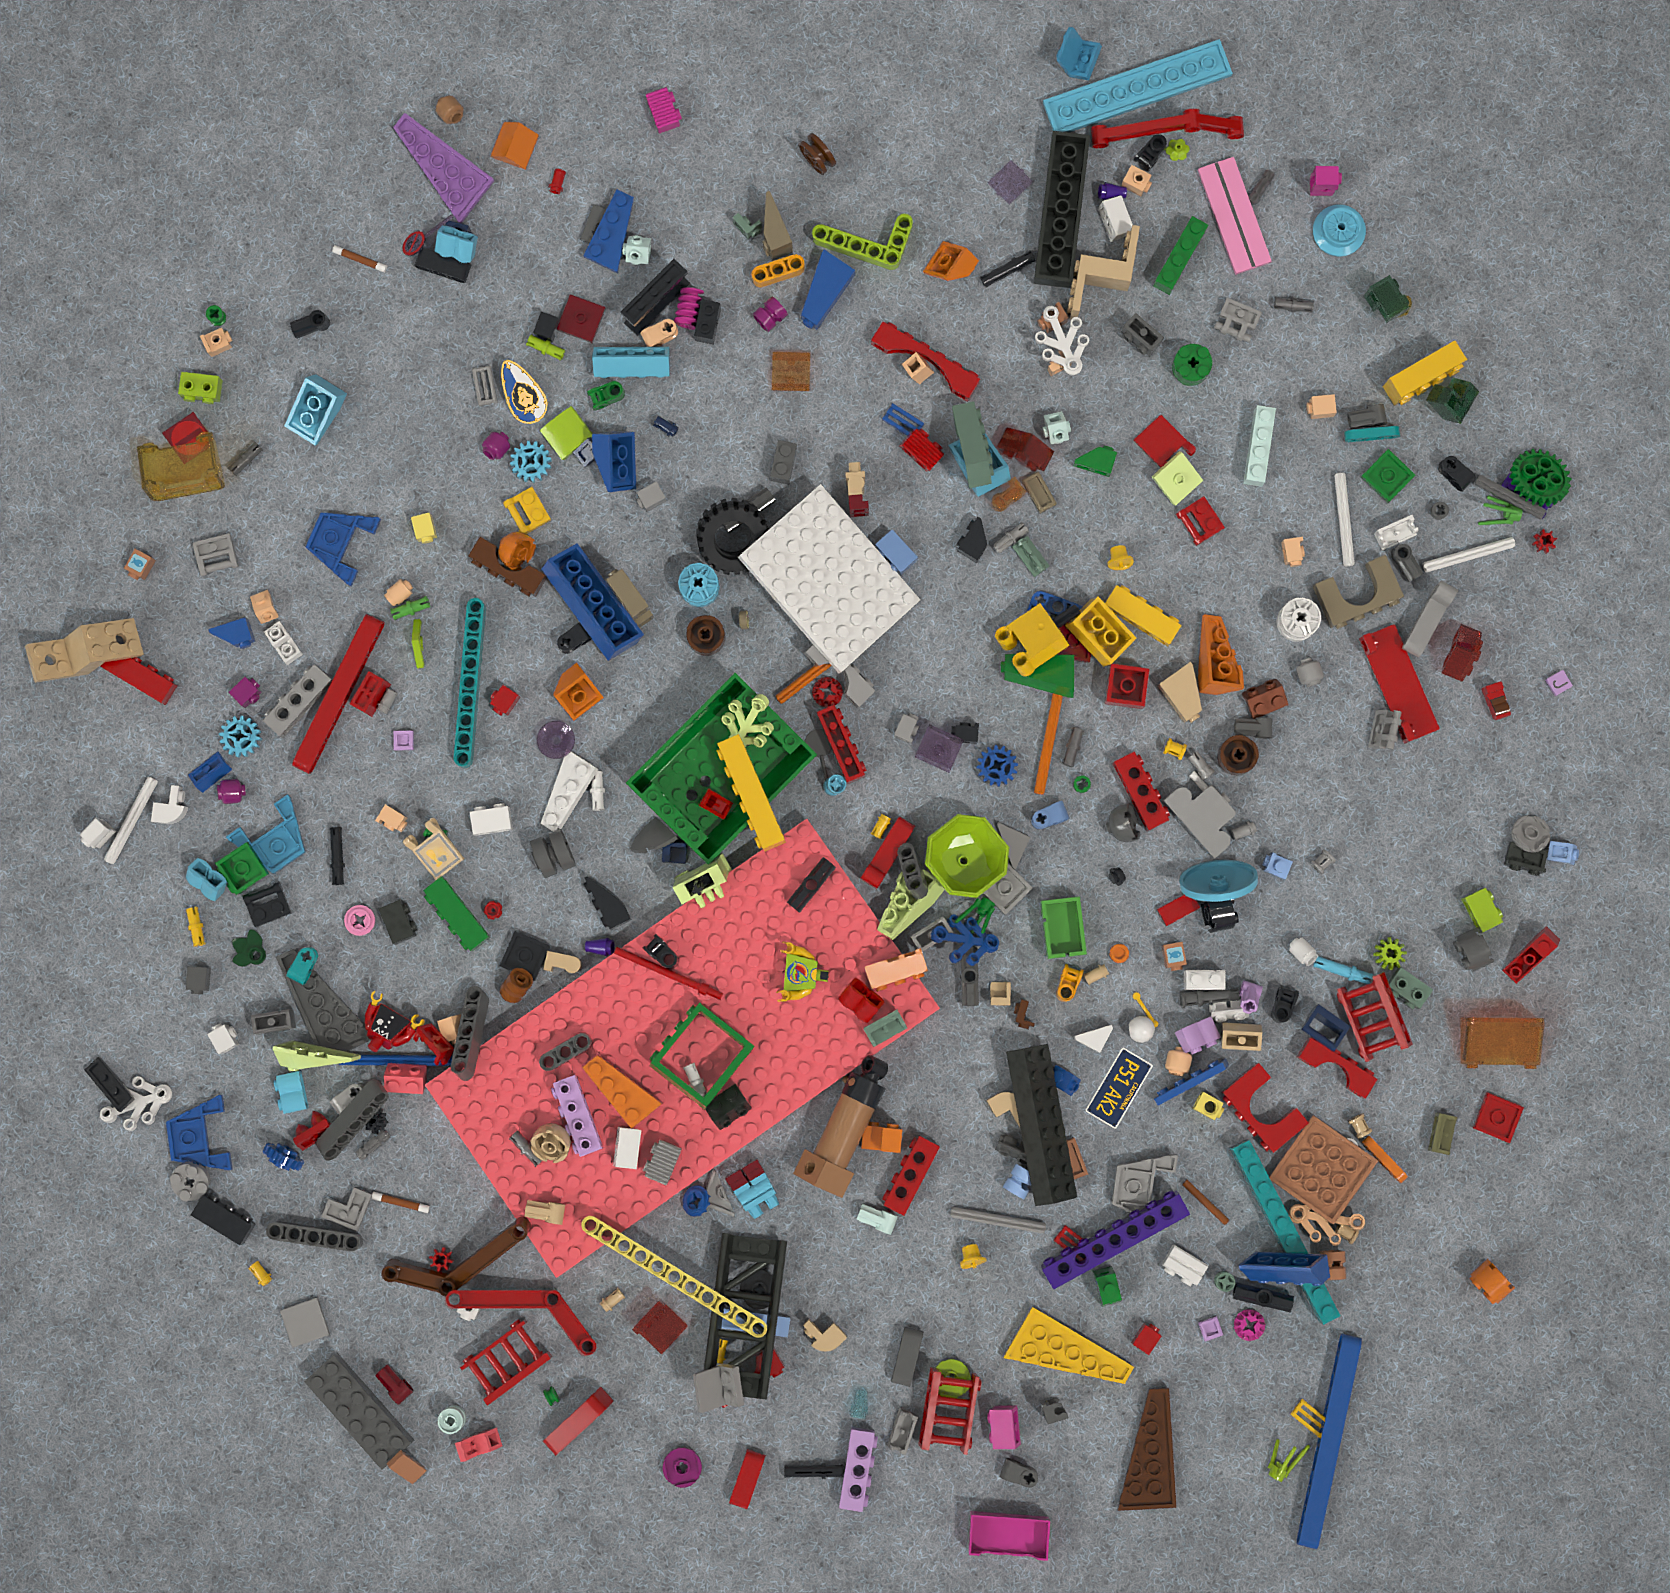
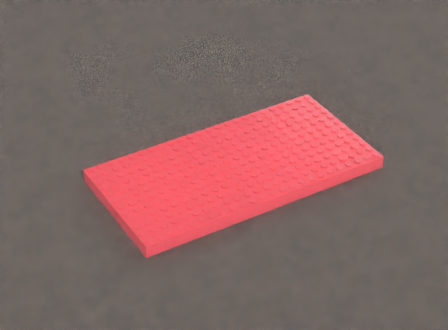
[425,819,940,1278]

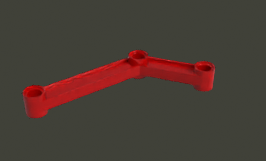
[1091,109,1244,149]
[444,1290,597,1356]

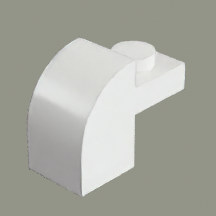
[151,785,188,824]

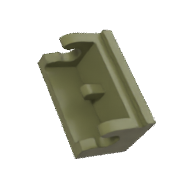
[1428,1113,1457,1155]

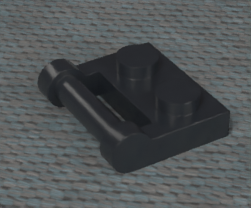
[243,881,292,928]

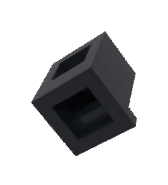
[951,722,979,744]

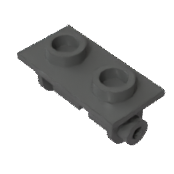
[995,1134,1027,1164]

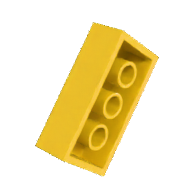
[1383,340,1467,406]

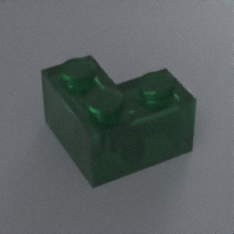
[1364,275,1409,323]
[1426,378,1479,424]

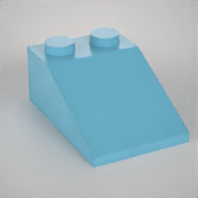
[284,374,347,445]
[948,434,1011,497]

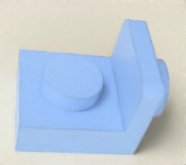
[1547,841,1579,865]
[1262,852,1293,880]

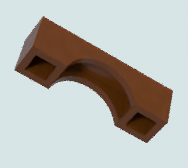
[468,537,547,597]

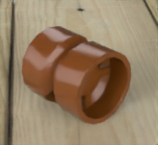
[500,968,533,1003]

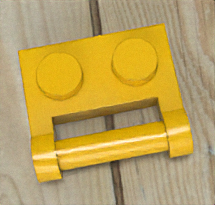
[503,487,551,534]

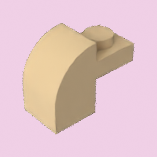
[986,1092,1020,1127]
[803,1319,847,1351]

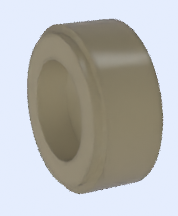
[739,610,749,630]

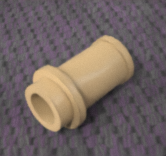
[1083,964,1109,985]
[600,1288,626,1312]

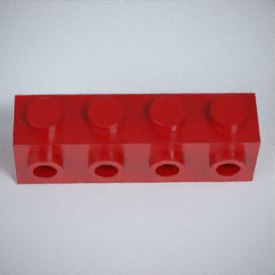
[817,705,867,784]

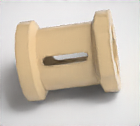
[1348,1113,1372,1139]
[1334,1224,1360,1245]

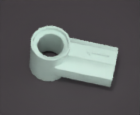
[856,1204,898,1235]

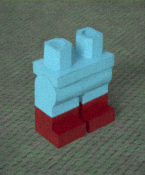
[725,1159,779,1219]

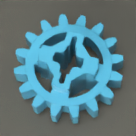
[510,441,552,483]
[219,716,262,758]

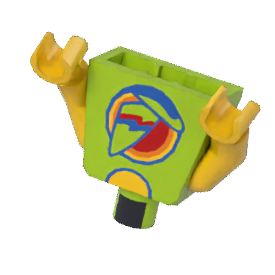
[776,941,829,1002]

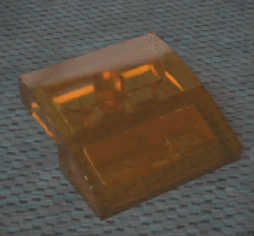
[772,352,811,391]

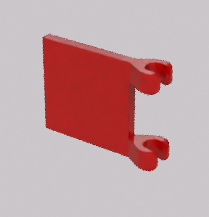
[1133,415,1196,468]

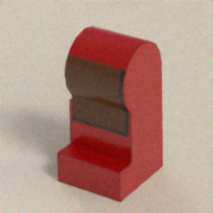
[1482,681,1511,720]

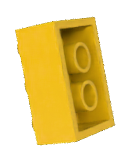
[1065,596,1136,667]

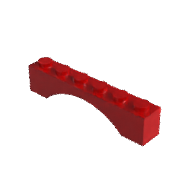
[871,322,980,402]

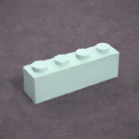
[1243,405,1276,487]

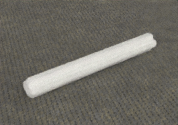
[1334,473,1355,567]
[1423,537,1515,572]
[104,777,158,864]

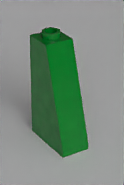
[1001,654,1074,698]

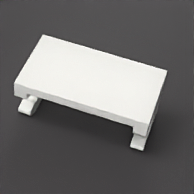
[1098,196,1133,242]
[1374,515,1418,550]
[613,1127,641,1169]

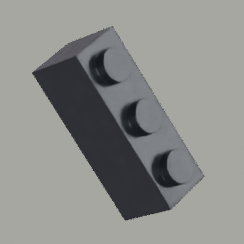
[191,1193,256,1245]

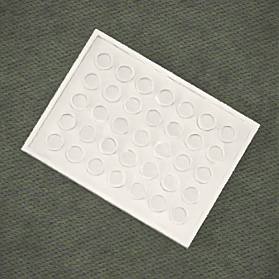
[738,484,920,673]

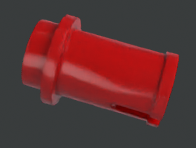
[548,169,566,194]

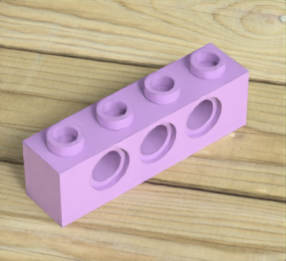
[839,1427,878,1512]

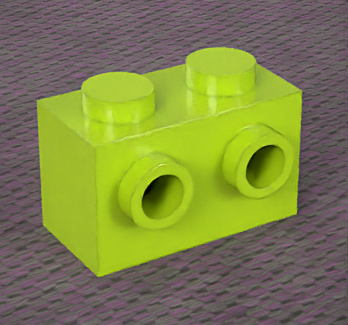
[178,372,223,404]

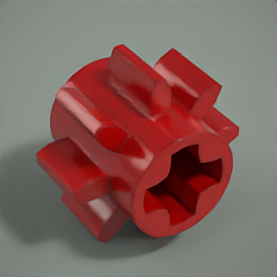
[1532,529,1557,554]
[429,1247,454,1272]

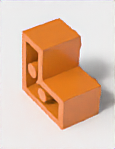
[861,1121,902,1153]

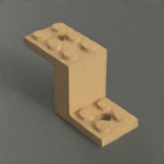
[1067,225,1140,320]
[25,618,144,683]

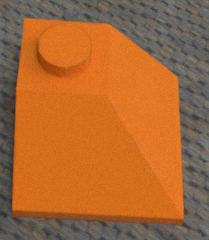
[923,241,979,281]
[553,663,604,721]

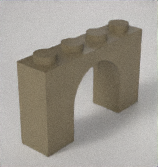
[1313,555,1404,629]
[606,569,654,628]

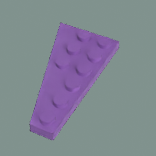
[393,113,494,223]

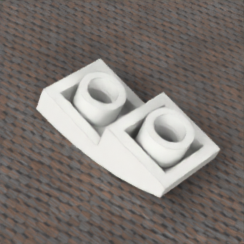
[264,621,303,665]

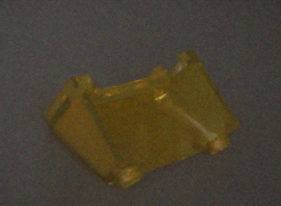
[137,432,225,501]

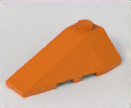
[1198,614,1244,695]

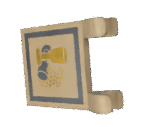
[403,818,465,880]

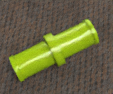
[526,334,566,361]

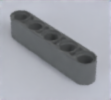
[451,986,489,1081]
[316,1079,389,1161]
[266,1221,363,1251]

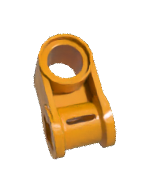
[1056,964,1084,1002]

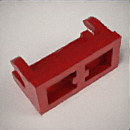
[350,671,391,717]
[413,1023,454,1066]

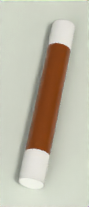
[332,245,387,273]
[372,1192,430,1213]

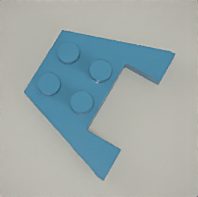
[226,794,306,874]

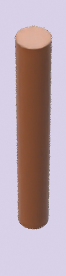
[1182,1179,1230,1225]

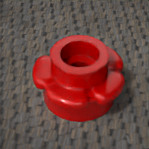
[484,901,502,920]

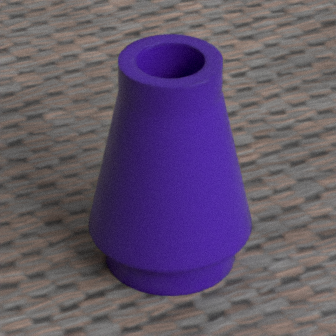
[1098,182,1127,201]
[585,938,615,957]

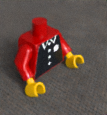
[365,991,425,1052]

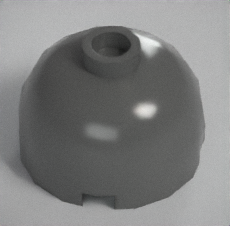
[1106,803,1140,842]

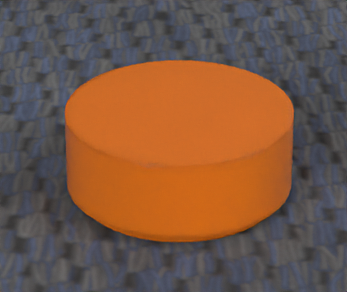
[1109,944,1129,963]

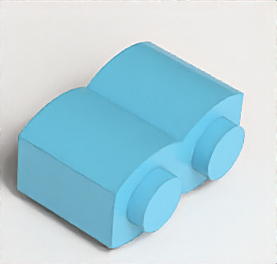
[435,225,478,263]
[186,858,227,901]
[274,1071,309,1114]

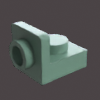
[733,213,762,239]

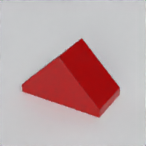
[698,788,733,820]

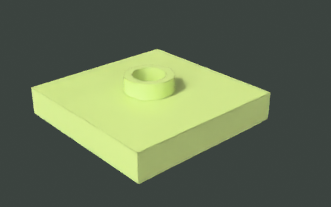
[1152,451,1203,506]

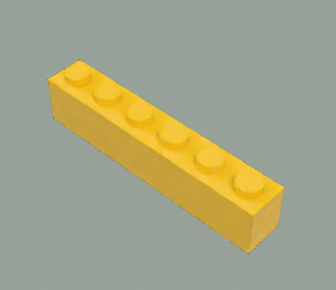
[716,734,786,852]

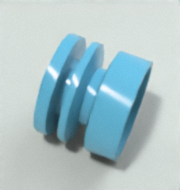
[678,563,720,607]

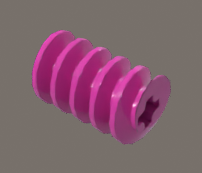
[674,287,704,330]

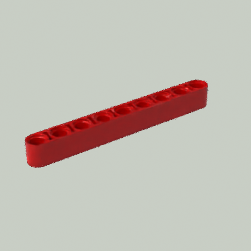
[292,614,385,774]

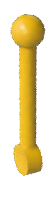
[1133,992,1159,1028]

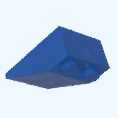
[592,431,636,492]

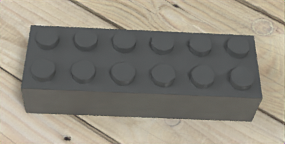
[304,1353,414,1470]

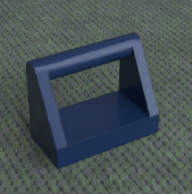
[1301,1004,1351,1052]

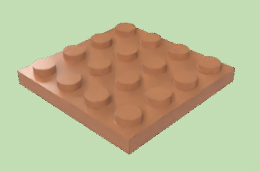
[1269,1115,1378,1225]

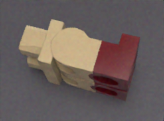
[846,462,869,517]

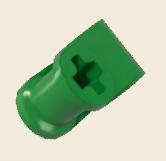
[587,381,625,411]

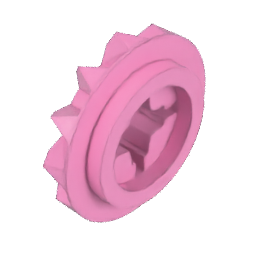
[344,905,375,936]

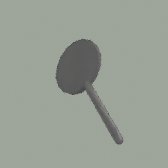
[805,729,832,780]

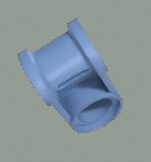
[1031,801,1070,830]

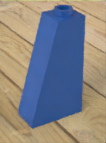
[801,249,855,330]

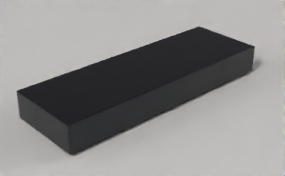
[84,1057,135,1112]

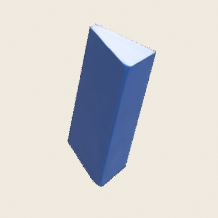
[188,752,232,793]

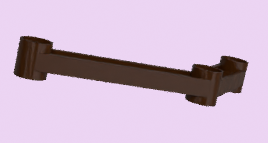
[381,1217,531,1297]

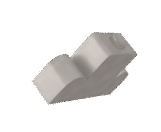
[1164,786,1236,858]

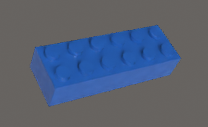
[541,543,644,661]

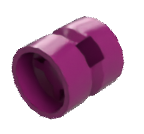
[752,296,788,332]

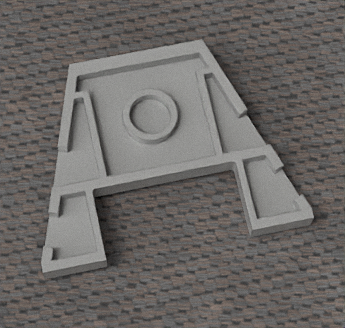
[1111,1154,1178,1230]

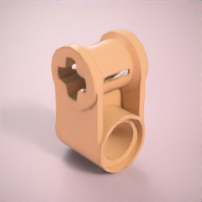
[640,319,678,347]

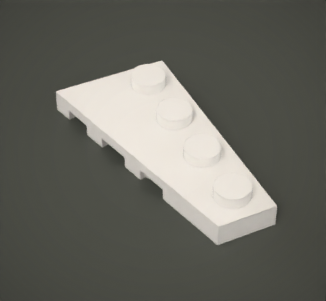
[541,749,598,832]

